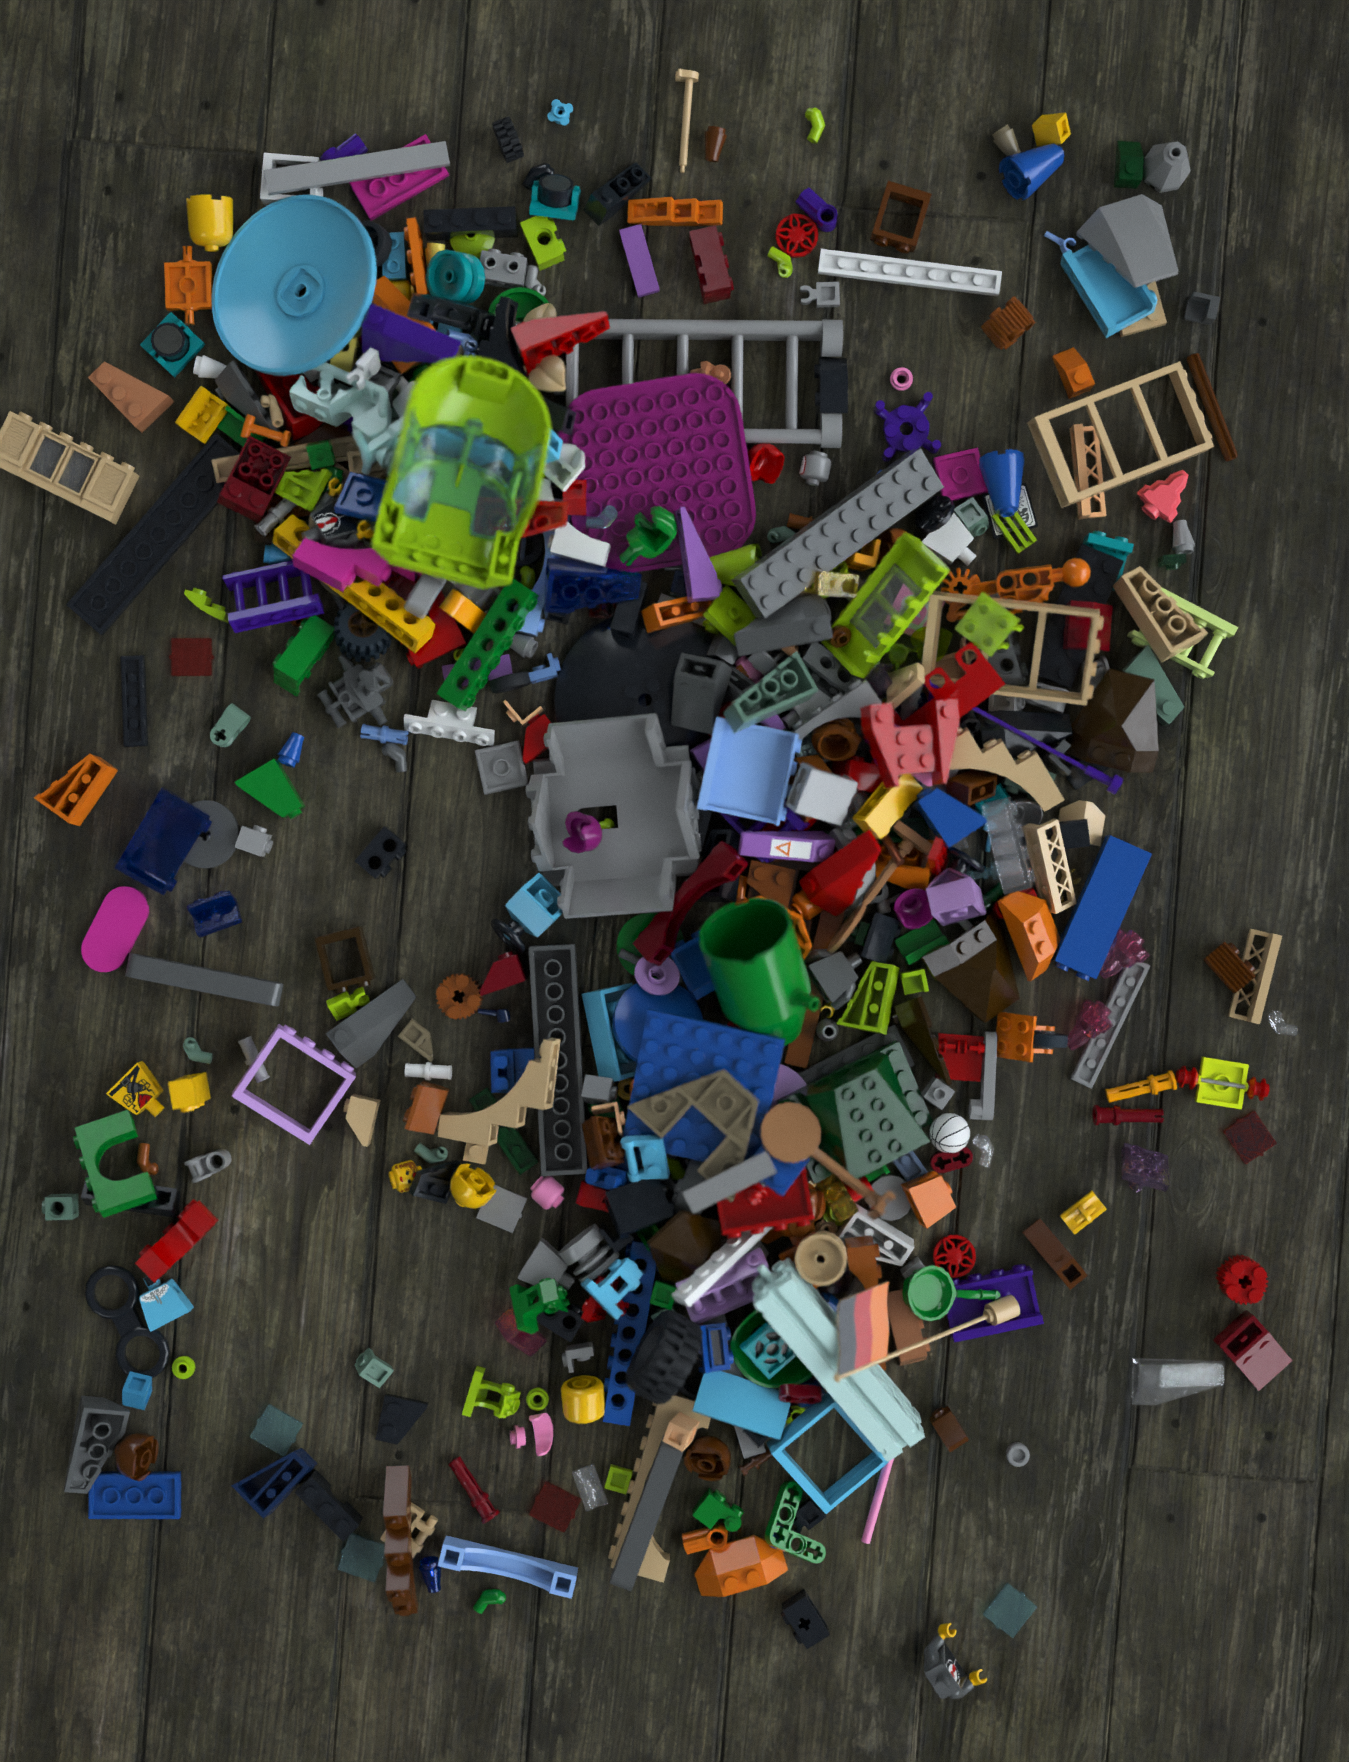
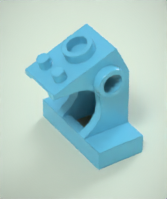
[580,1258,643,1320]

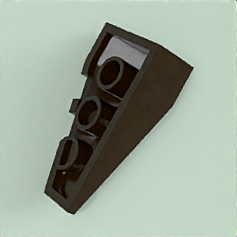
[891,996,952,1086]

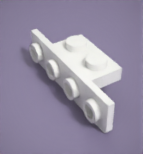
[404,700,495,746]

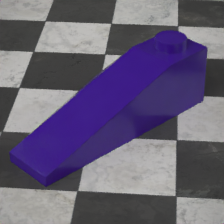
[362,303,461,363]

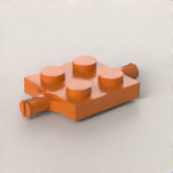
[164,246,212,326]

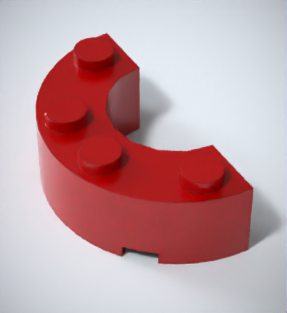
[135,1199,219,1283]

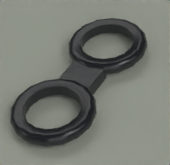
[85,1265,170,1378]

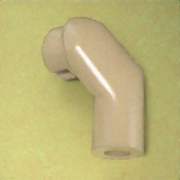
[260,394,284,427]

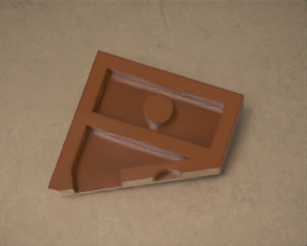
[746,860,796,909]

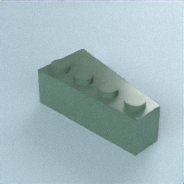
[723,651,819,733]

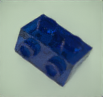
[187,891,242,938]

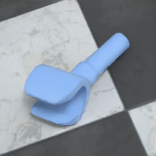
[1044,231,1076,253]

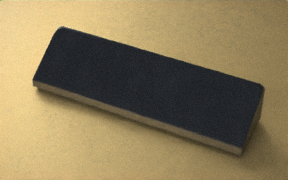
[995,819,1090,856]

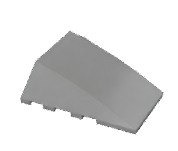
[1076,194,1178,288]

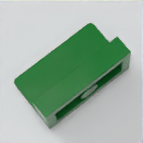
[217,406,268,447]
[894,919,949,965]

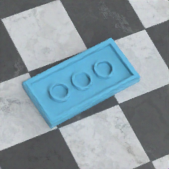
[692,1371,791,1441]

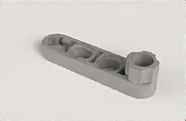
[968,1031,997,1120]

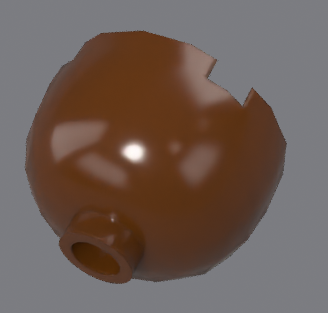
[115,1433,159,1481]
[684,1436,731,1481]

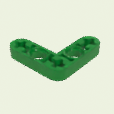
[765,1481,826,1563]

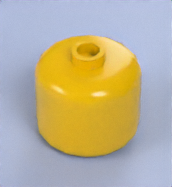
[561,1375,606,1424]

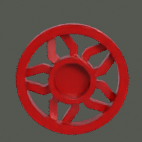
[775,213,818,258]
[933,1234,976,1278]

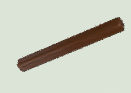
[1186,353,1238,462]

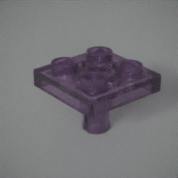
[1121,1143,1169,1192]

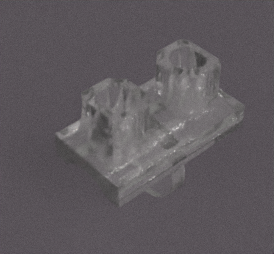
[572,1464,608,1512]

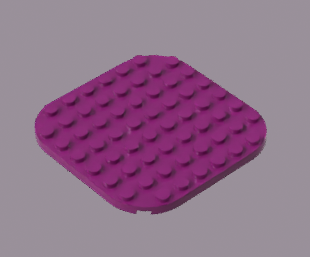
[558,373,756,574]

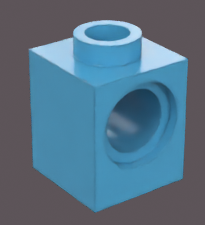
[122,1371,152,1410]

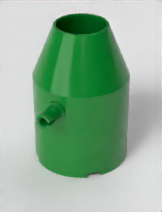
[699,898,820,1046]

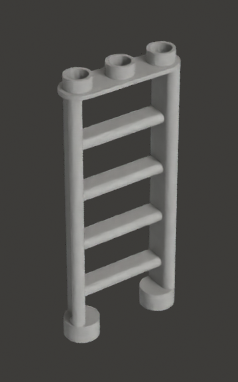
[554,319,843,448]

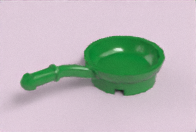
[902,1265,1000,1321]

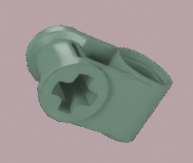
[210,703,251,748]

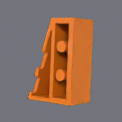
[34,754,118,826]

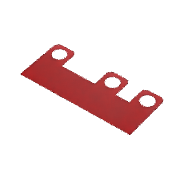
[893,643,1005,727]

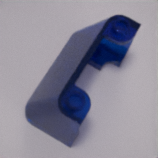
[115,786,213,895]

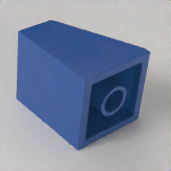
[913,787,988,848]

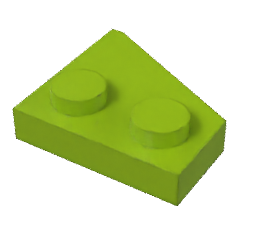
[274,469,332,512]

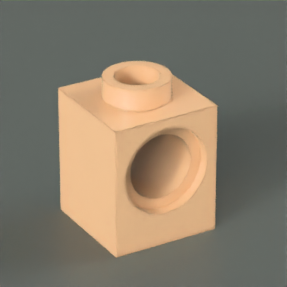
[663,1412,700,1452]

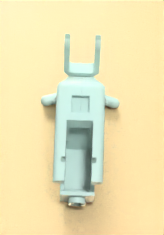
[290,362,426,475]

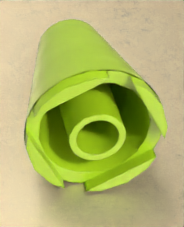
[709,543,762,586]

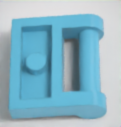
[620,1135,670,1182]

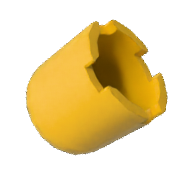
[186,195,233,252]

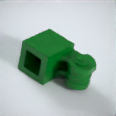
[692,1488,744,1532]

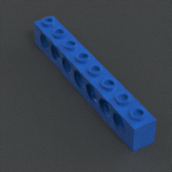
[603,1238,656,1426]

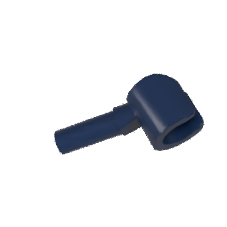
[478,1008,510,1022]

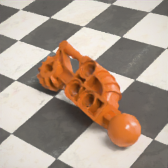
[941,558,1091,622]

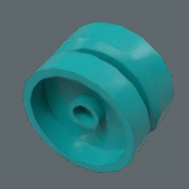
[426,250,485,304]

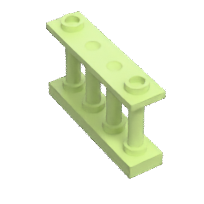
[1127,588,1238,679]

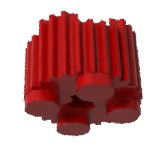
[1216,1254,1268,1305]

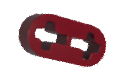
[930,1146,973,1173]
[778,1384,822,1404]

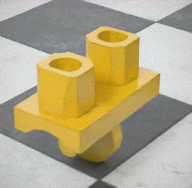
[1060,1190,1107,1235]

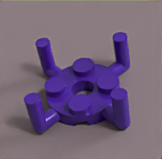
[874,392,941,462]

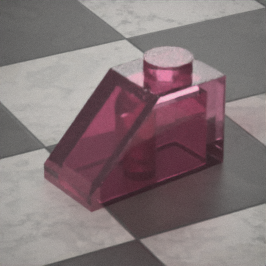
[494,1307,547,1357]

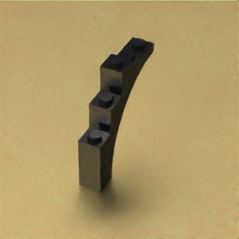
[476,296,577,435]

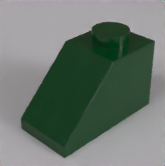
[1114,141,1144,189]

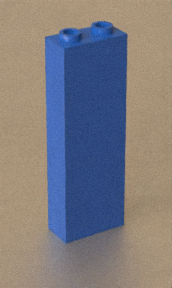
[1052,835,1152,981]

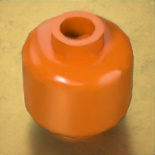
[790,889,823,920]

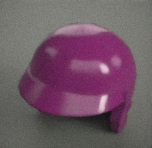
[562,811,602,854]
[893,889,933,929]

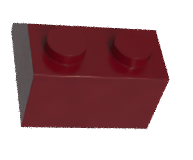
[1063,601,1113,652]
[480,951,528,996]

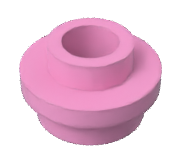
[890,367,913,391]
[510,1425,526,1449]

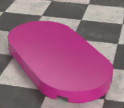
[81,886,149,972]

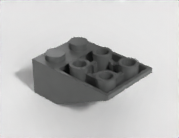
[671,653,733,735]

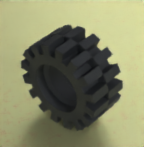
[492,116,524,163]

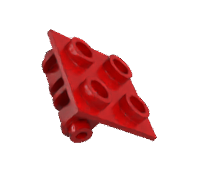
[935,1033,985,1082]

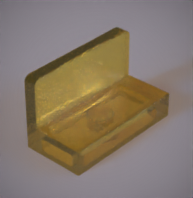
[804,571,859,598]

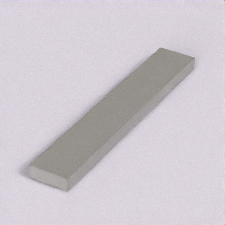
[1070,956,1150,1089]

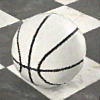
[929,1113,970,1153]

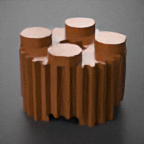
[981,296,1036,350]
[436,973,483,1020]

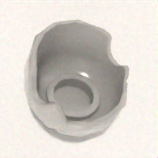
[1005,798,1043,827]

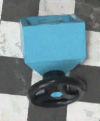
[491,873,563,953]

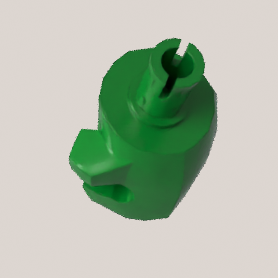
[619,506,677,566]

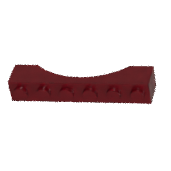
[632,841,748,966]

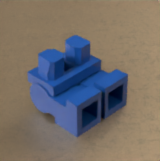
[490,1047,535,1093]
[585,1147,641,1190]

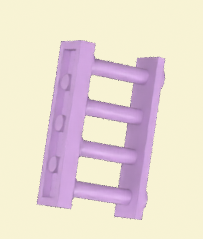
[675,1247,770,1325]

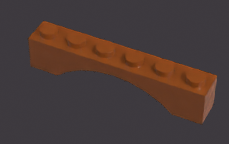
[844,1235,890,1371]

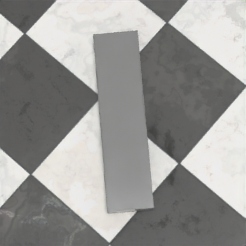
[682,1151,777,1214]

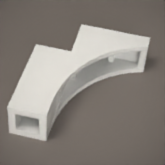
[538,478,611,569]

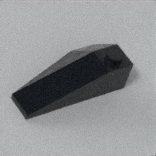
[978,710,1073,760]

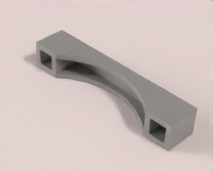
[790,679,882,739]

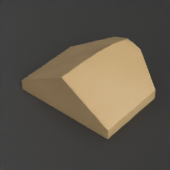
[1058,800,1105,846]

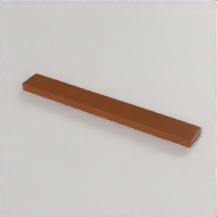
[784,909,845,1068]

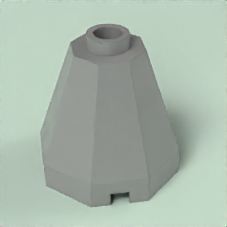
[1143,141,1191,193]

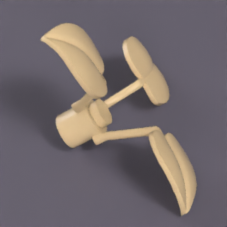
[523,303,566,392]

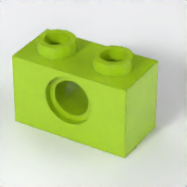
[520,216,566,271]

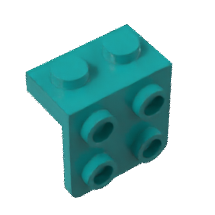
[1083,531,1134,591]

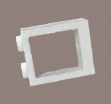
[260,153,323,206]

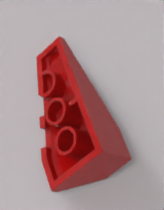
[799,830,882,916]

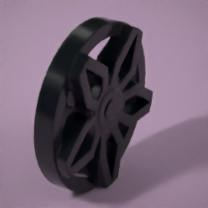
[915,495,955,533]

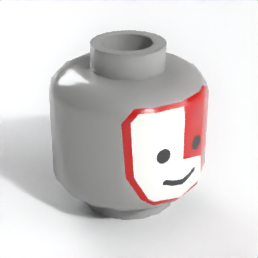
[799,451,831,486]

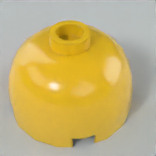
[450,1164,497,1209]

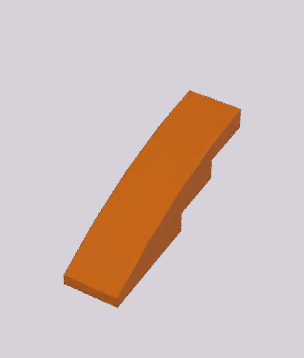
[627,197,723,226]

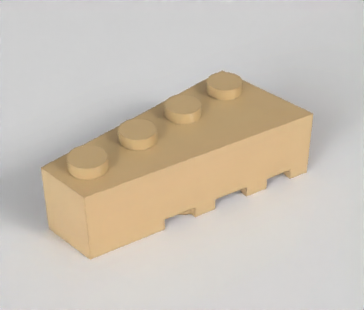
[1113,566,1208,663]

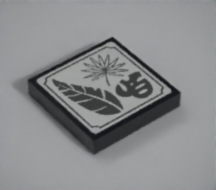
[981,483,1038,540]

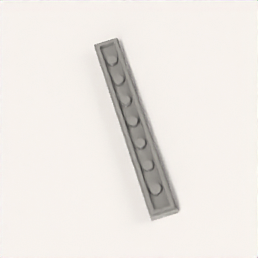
[264,141,450,196]

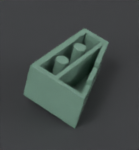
[1122,645,1184,726]

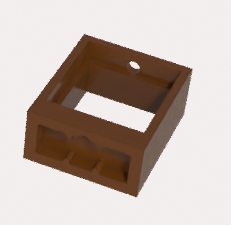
[870,181,932,254]

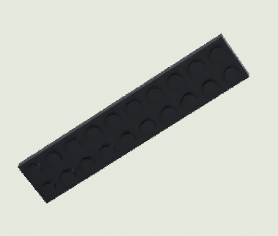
[66,433,240,636]

